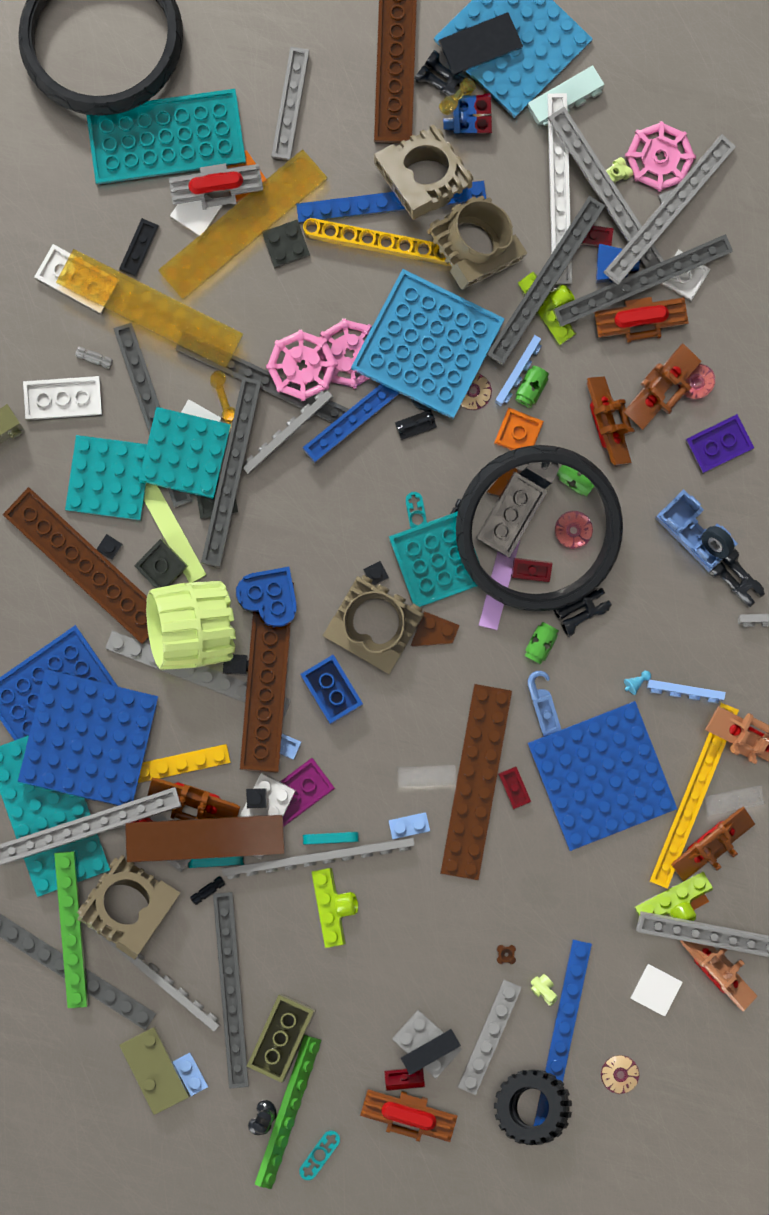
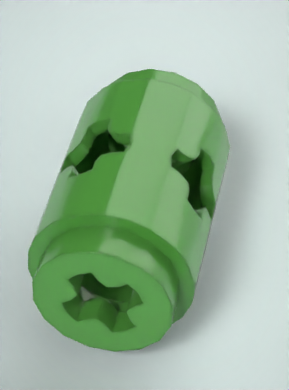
[515,366,549,408]
[556,465,594,497]
[524,622,559,664]

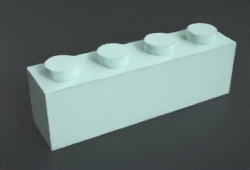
[527,65,604,127]

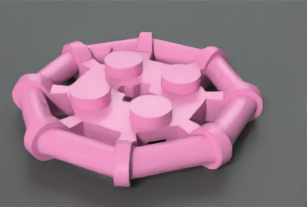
[625,121,696,192]
[318,318,372,389]
[266,330,338,401]

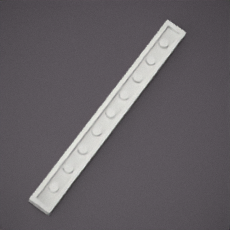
[547,93,572,285]

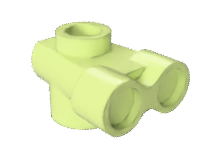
[606,157,633,184]
[531,974,558,1006]

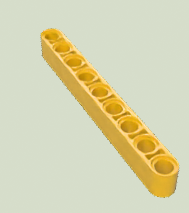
[303,218,452,267]

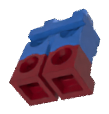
[443,93,492,133]

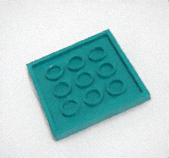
[139,407,231,499]
[65,435,147,521]
[388,511,480,607]

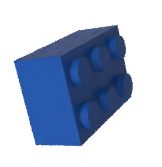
[300,655,363,725]

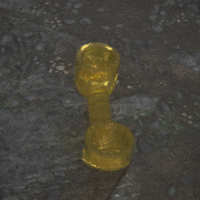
[439,77,476,115]
[210,371,235,423]

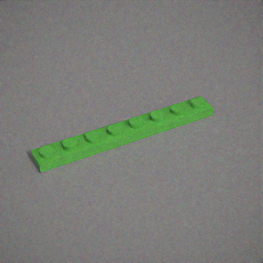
[54,851,88,1008]
[255,1035,321,1189]

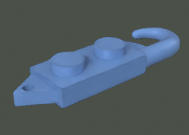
[528,671,562,736]

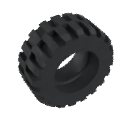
[494,1070,572,1145]

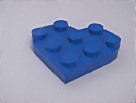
[236,567,296,627]

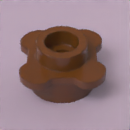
[497,945,516,964]

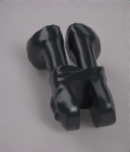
[414,50,473,99]
[709,549,765,607]
[553,588,612,637]
[248,1100,277,1136]

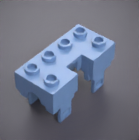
[655,489,738,572]

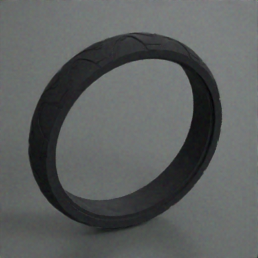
[18,0,183,116]
[456,445,623,611]

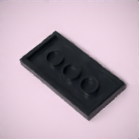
[438,12,523,76]

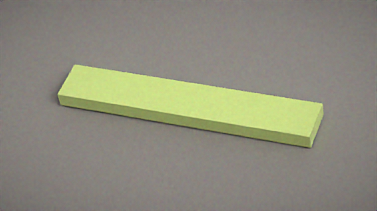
[144,483,207,583]

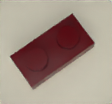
[582,226,614,247]
[511,558,553,582]
[498,767,531,809]
[384,1068,425,1091]

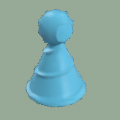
[624,670,651,695]

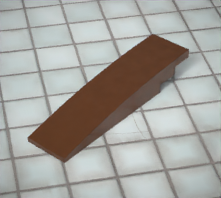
[125,815,284,862]

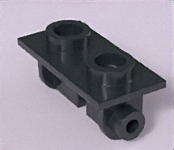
[395,410,437,440]

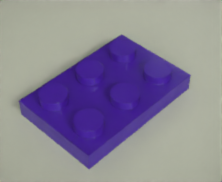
[686,414,754,474]

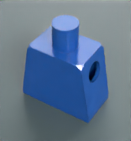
[596,244,640,283]

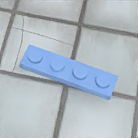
[495,335,542,406]
[647,680,726,704]

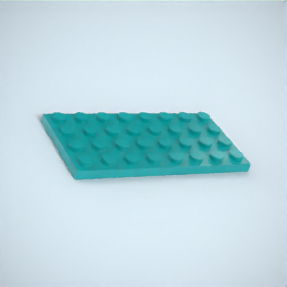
[86,89,246,185]
[0,736,111,897]

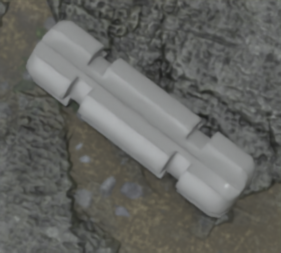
[75,347,113,368]

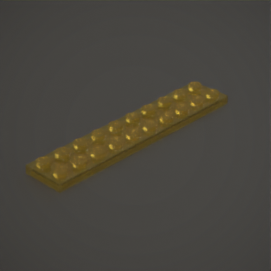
[158,149,327,300]
[56,249,243,368]

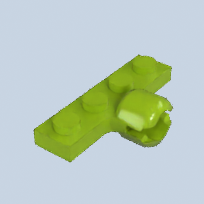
[518,272,576,345]
[311,868,358,948]
[635,871,713,921]

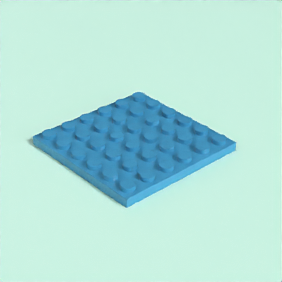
[433,0,593,118]
[351,269,505,419]

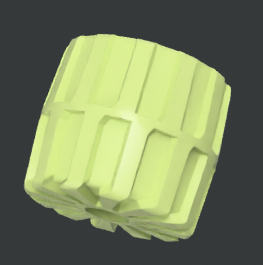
[146,581,236,670]

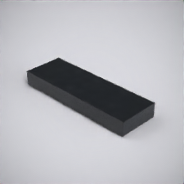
[119,218,159,278]
[401,1029,461,1075]

